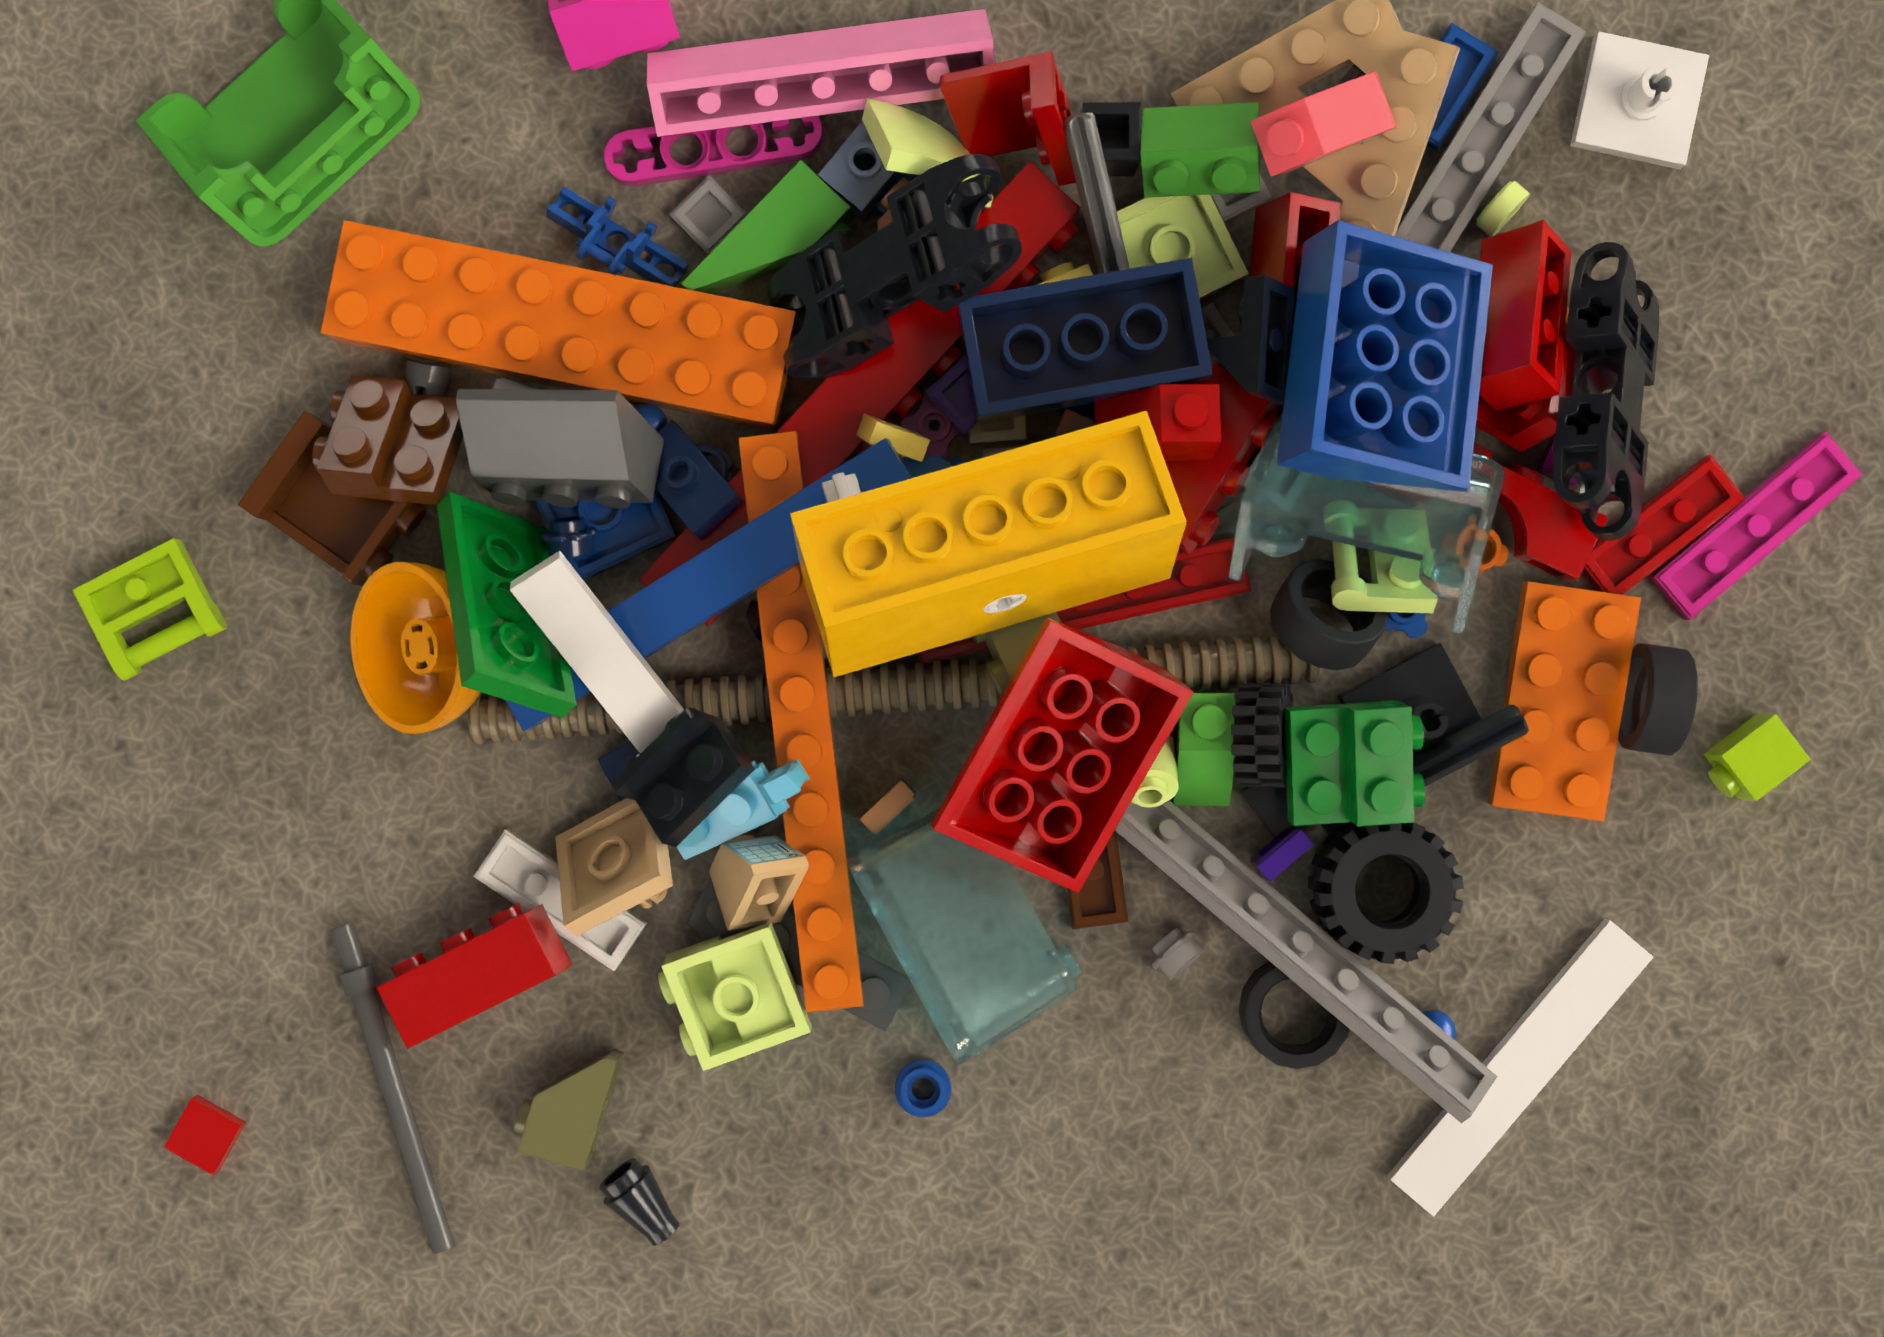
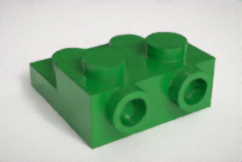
[1284,700,1425,827]

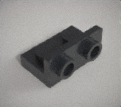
[611,708,755,847]

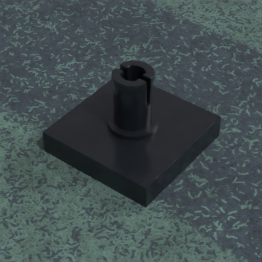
[1338,643,1482,755]

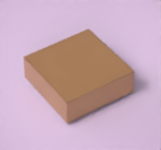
[859,778,915,834]

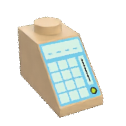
[709,835,809,931]

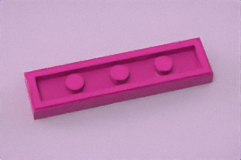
[1649,432,1863,621]

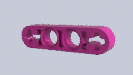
[604,116,823,187]

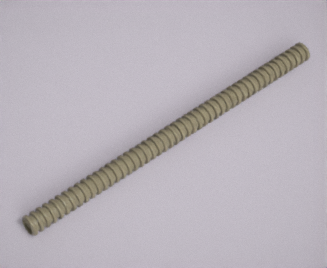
[468,635,1320,745]

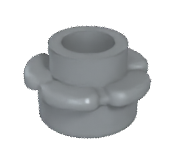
[1152,928,1204,980]

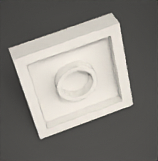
[1570,31,1709,170]

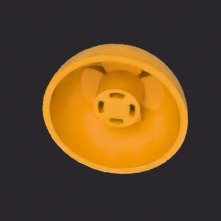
[350,562,481,734]

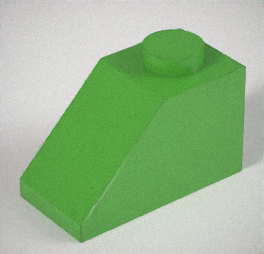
[1172,693,1236,806]

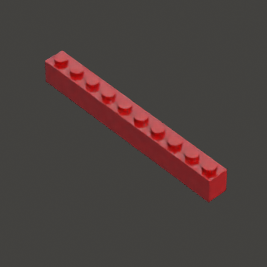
[639,161,1081,627]

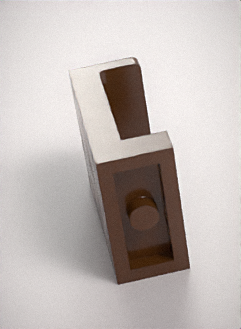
[237,411,426,586]

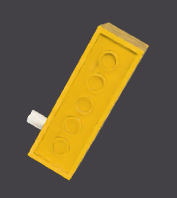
[790,411,1187,677]

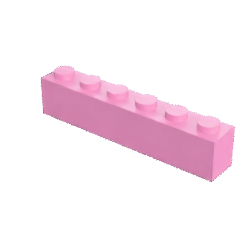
[647,9,995,137]

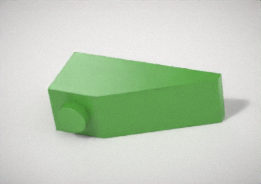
[681,160,852,294]

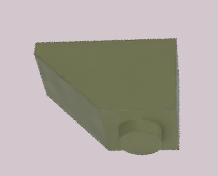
[514,1049,624,1171]

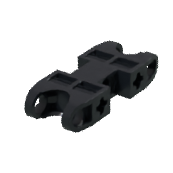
[767,154,1022,381]
[1553,242,1659,541]

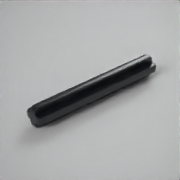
[1321,705,1529,835]

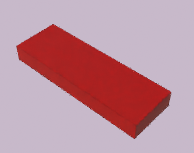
[1583,454,1746,595]

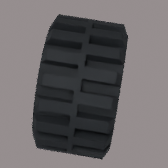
[1308,823,1464,964]

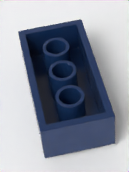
[957,258,1213,424]

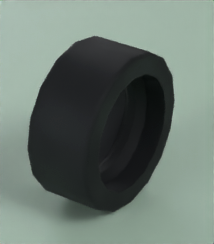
[1270,559,1388,671]
[1618,643,1698,756]
[1238,961,1349,1069]

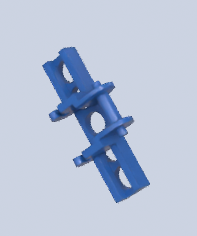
[546,187,688,287]

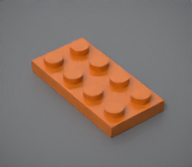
[1488,581,1641,822]

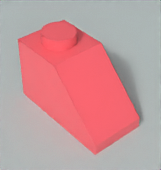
[1250,72,1396,177]

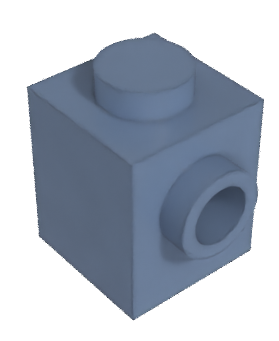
[818,122,902,222]

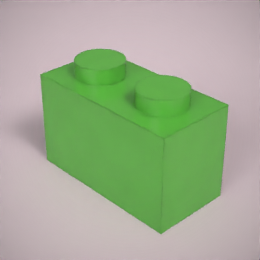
[1140,102,1260,198]

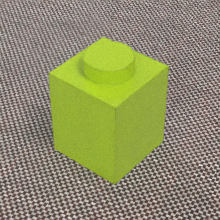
[1703,713,1811,801]

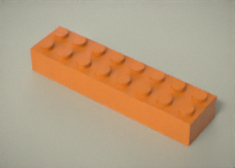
[320,220,800,432]

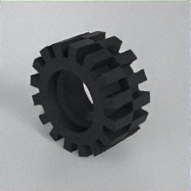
[1231,684,1294,788]

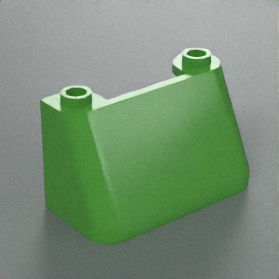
[135,0,420,246]

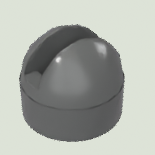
[404,359,452,396]

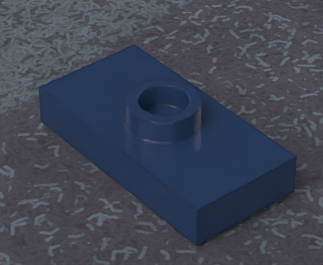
[655,419,744,540]

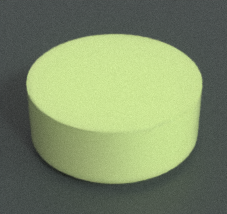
[1476,181,1530,237]

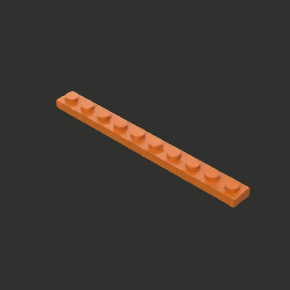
[738,431,864,1013]

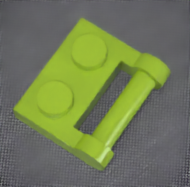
[72,538,227,681]

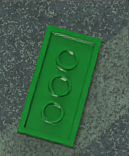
[437,491,577,718]

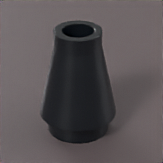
[599,1158,680,1246]

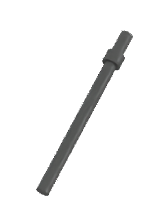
[331,922,455,1254]

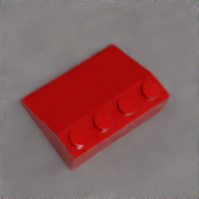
[930,618,1194,893]

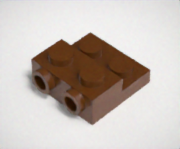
[313,375,463,505]

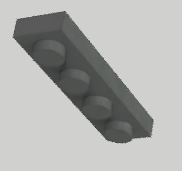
[686,878,913,1032]

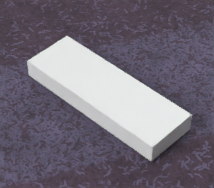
[473,829,648,971]

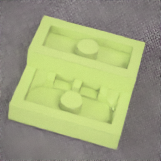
[862,98,993,208]

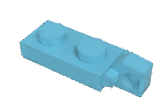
[677,759,810,860]

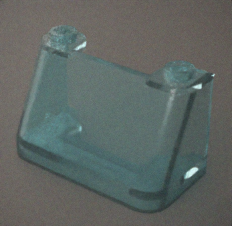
[847,804,1083,1065]

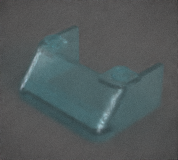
[1229,419,1505,634]

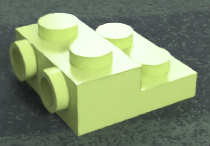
[658,922,812,1071]

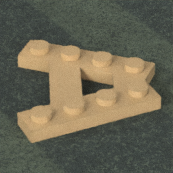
[1171,0,1460,236]

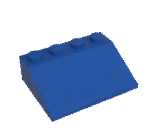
[1277,220,1493,492]

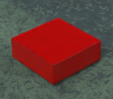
[164,1095,246,1175]

